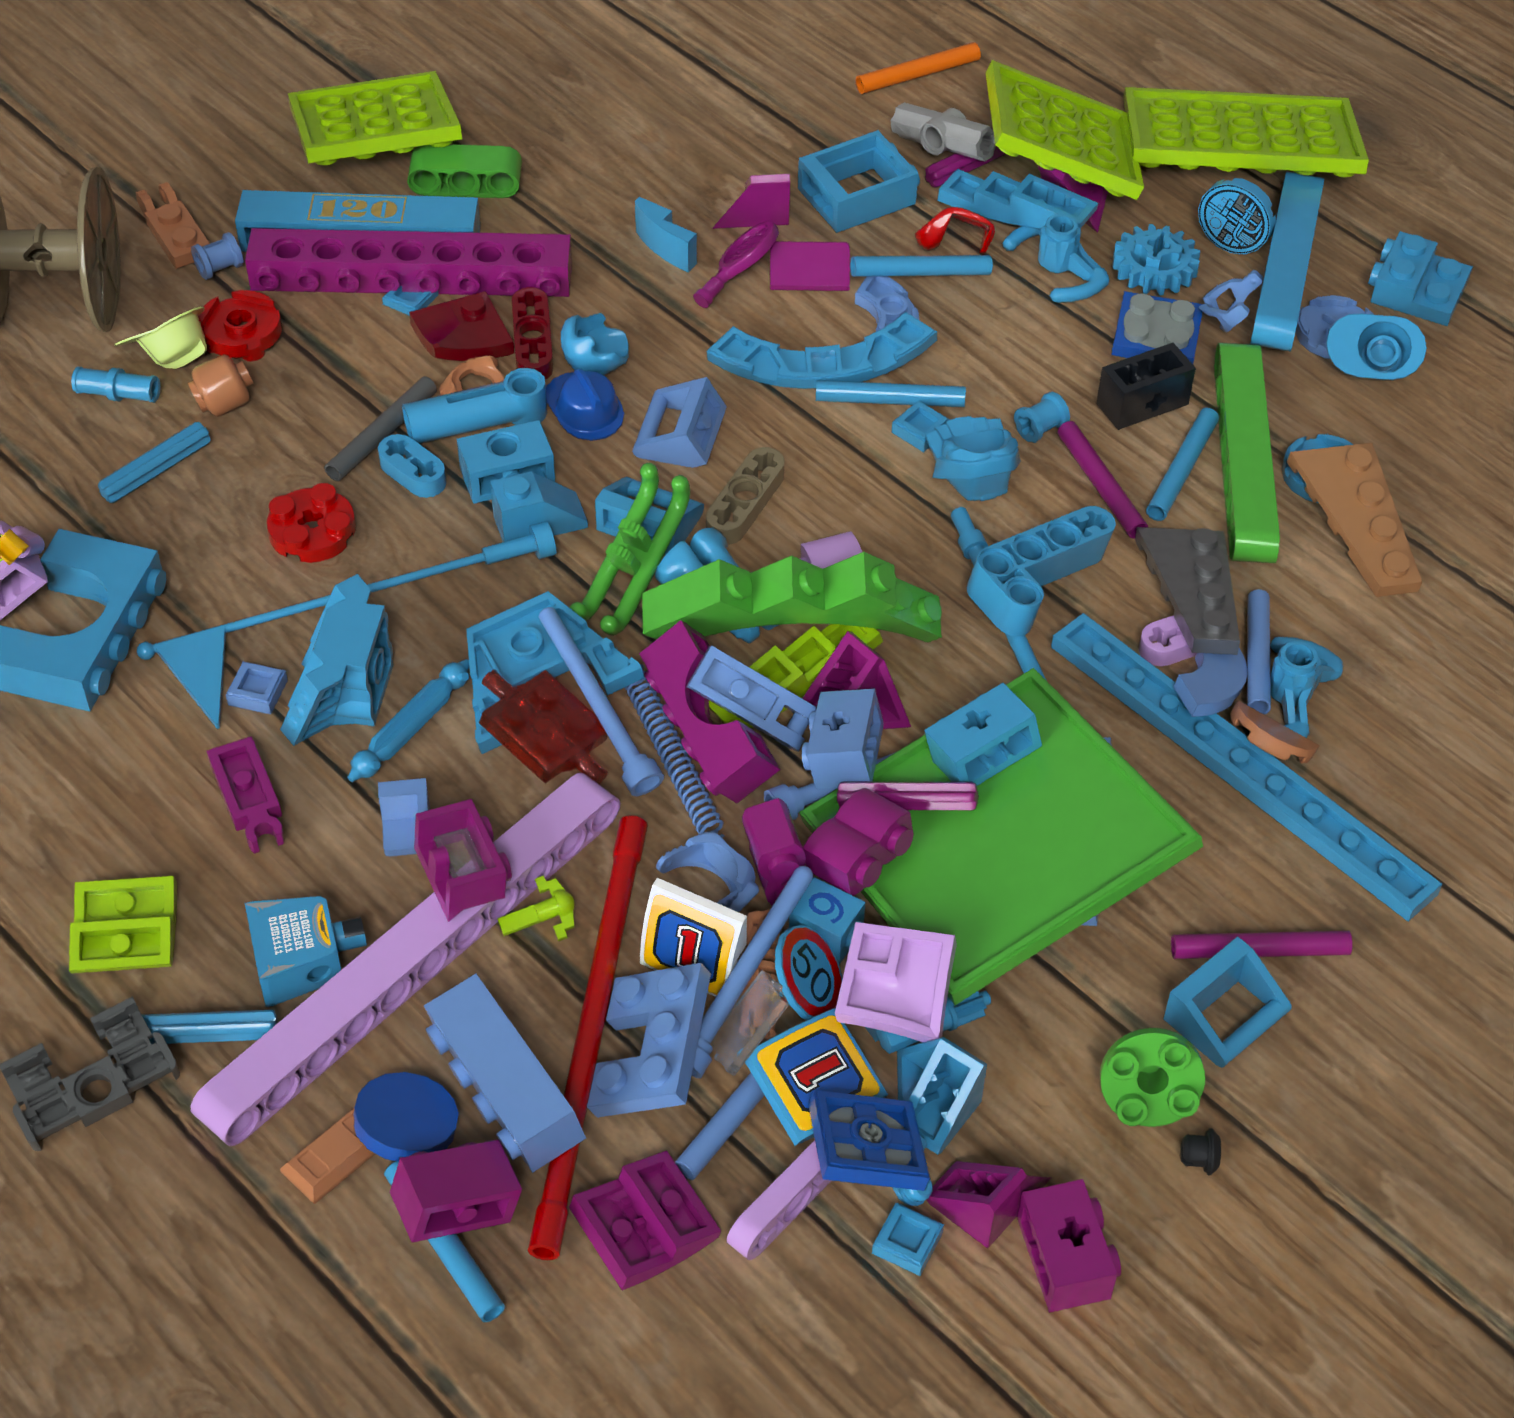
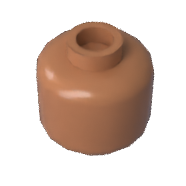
[188,354,254,417]

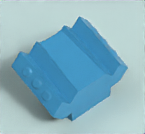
[280,574,393,746]

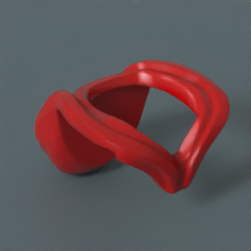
[915,207,995,254]

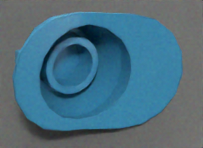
[1326,313,1427,380]

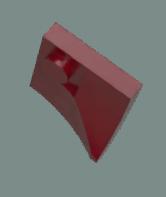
[409,291,514,361]

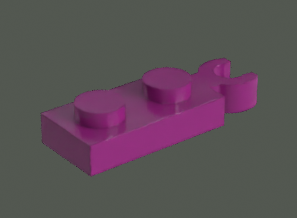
[206,736,285,854]

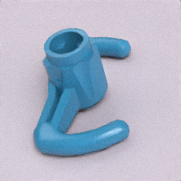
[1003,214,1110,303]
[1233,637,1343,738]

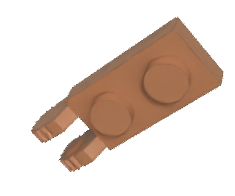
[136,182,210,269]

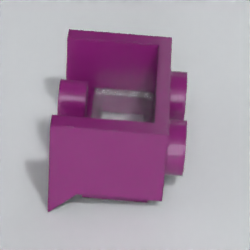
[414,799,512,922]

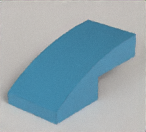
[635,197,697,273]

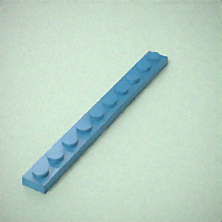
[1051,613,1442,922]

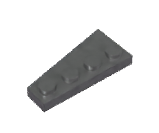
[1135,527,1240,655]

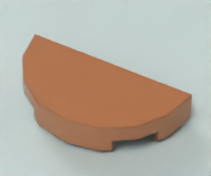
[1230,700,1320,763]

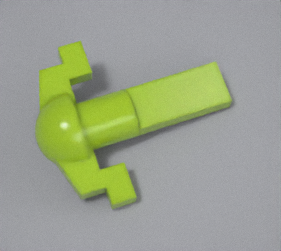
[497,875,575,941]

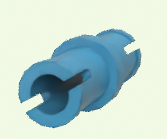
[71,366,161,403]

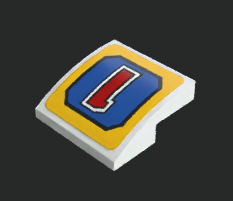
[640,878,747,997]

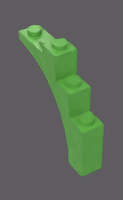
[642,552,942,643]

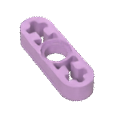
[727,1140,832,1260]

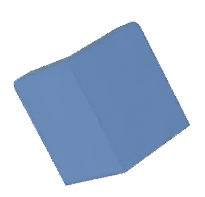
[378,778,430,856]

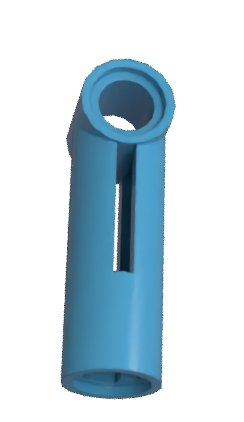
[402,368,547,444]

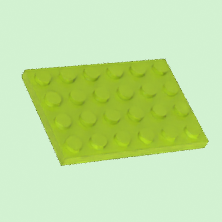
[1123,87,1369,177]

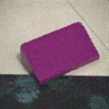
[770,241,850,291]

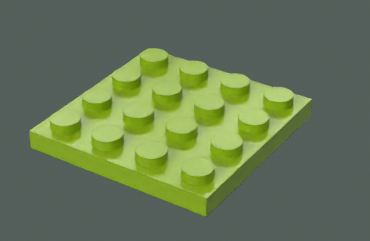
[985,60,1144,200]
[288,71,462,165]

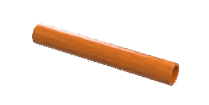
[856,42,981,94]

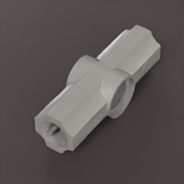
[890,102,996,161]

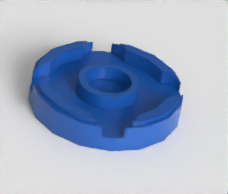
[353,1072,459,1162]

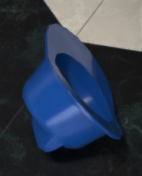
[546,369,624,441]

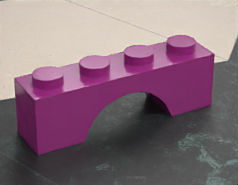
[639,620,780,803]

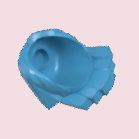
[925,416,1021,501]

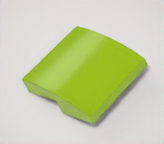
[69,876,177,973]

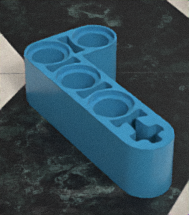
[966,506,1116,636]

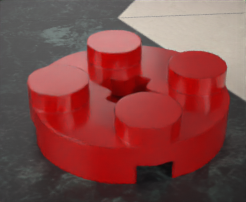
[198,290,282,362]
[267,483,356,563]

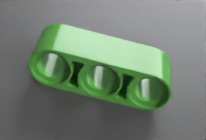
[407,144,522,198]

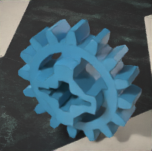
[1112,224,1200,296]

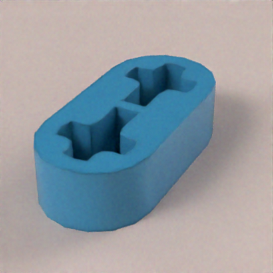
[378,434,446,498]

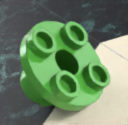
[1100,1028,1205,1127]

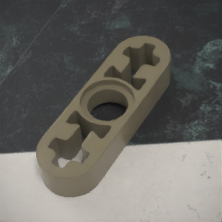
[706,447,785,545]

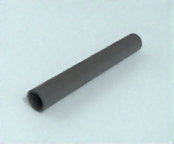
[324,376,437,482]

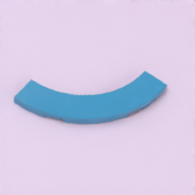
[706,312,937,389]

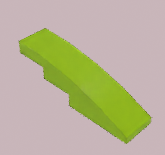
[709,624,883,729]

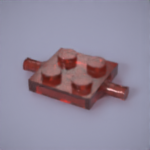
[479,669,608,784]

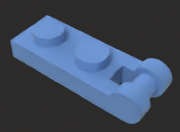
[686,645,817,752]

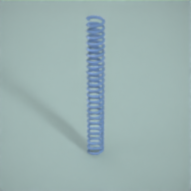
[625,664,725,838]

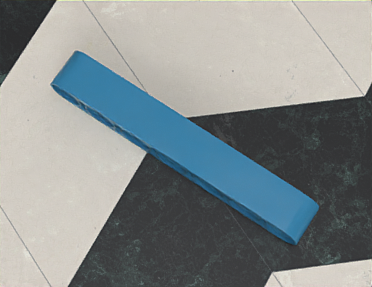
[1250,172,1325,352]

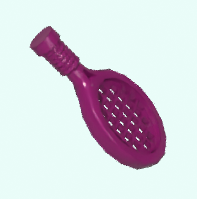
[693,221,779,308]

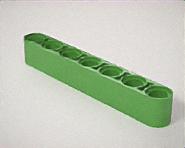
[1214,343,1280,563]

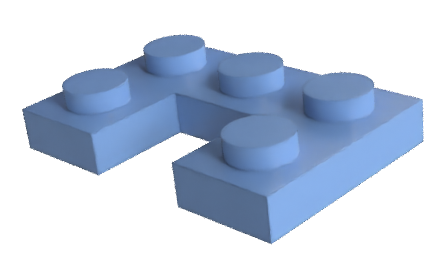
[587,963,711,1118]

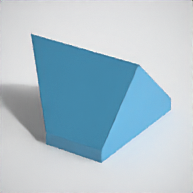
[897,1037,987,1155]

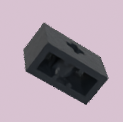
[1096,342,1196,430]

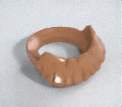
[439,356,504,395]

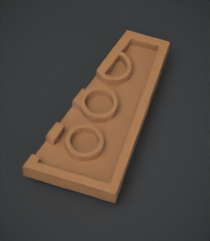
[1287,443,1422,597]

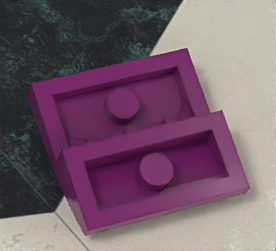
[569,1150,721,1291]

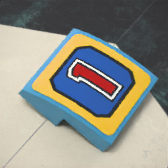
[742,1008,888,1146]

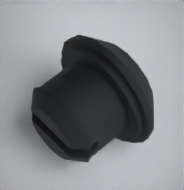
[1181,1128,1221,1175]

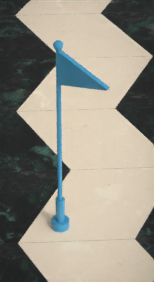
[137,521,557,729]

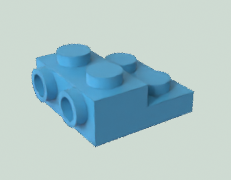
[1368,231,1473,326]

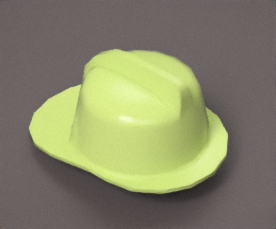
[114,306,207,369]

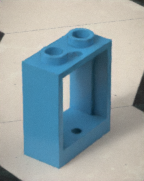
[798,130,920,233]

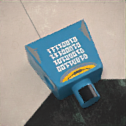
[245,896,367,1007]

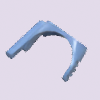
[656,831,759,912]

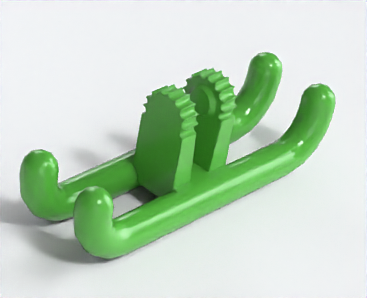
[569,463,690,636]

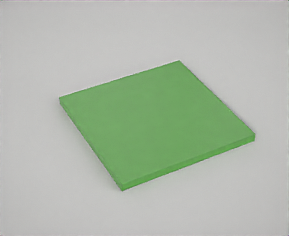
[799,668,1203,1005]

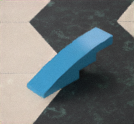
[937,169,1098,229]

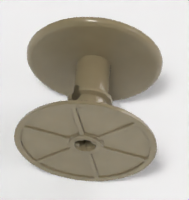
[0,167,121,332]

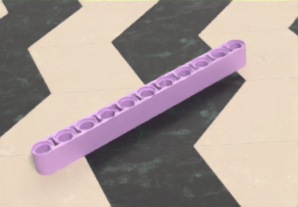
[191,772,621,1146]

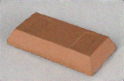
[280,1108,375,1204]

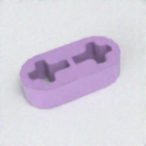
[1139,615,1197,666]

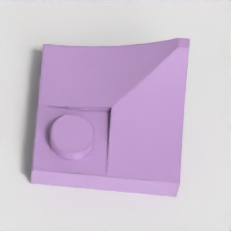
[835,922,957,1042]

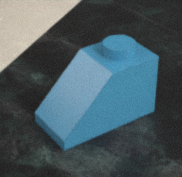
[490,471,588,542]

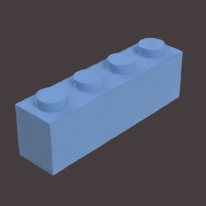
[424,974,586,1173]

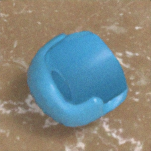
[560,313,629,375]

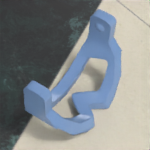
[1199,270,1263,332]

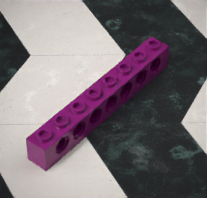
[245,228,572,297]

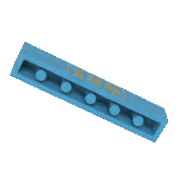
[235,190,481,252]

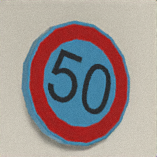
[775,925,843,1020]

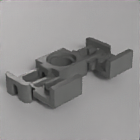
[0,996,180,1151]

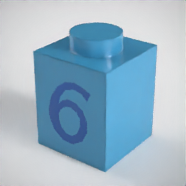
[789,877,866,965]

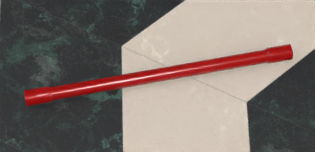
[528,815,648,1260]

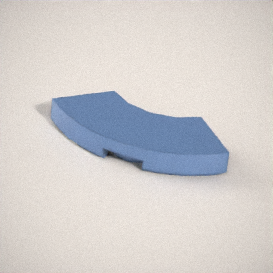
[855,276,919,332]
[1173,648,1247,717]

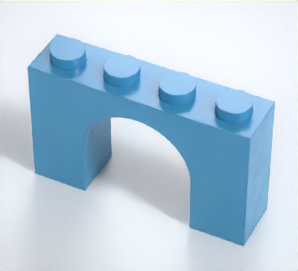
[0,529,166,712]

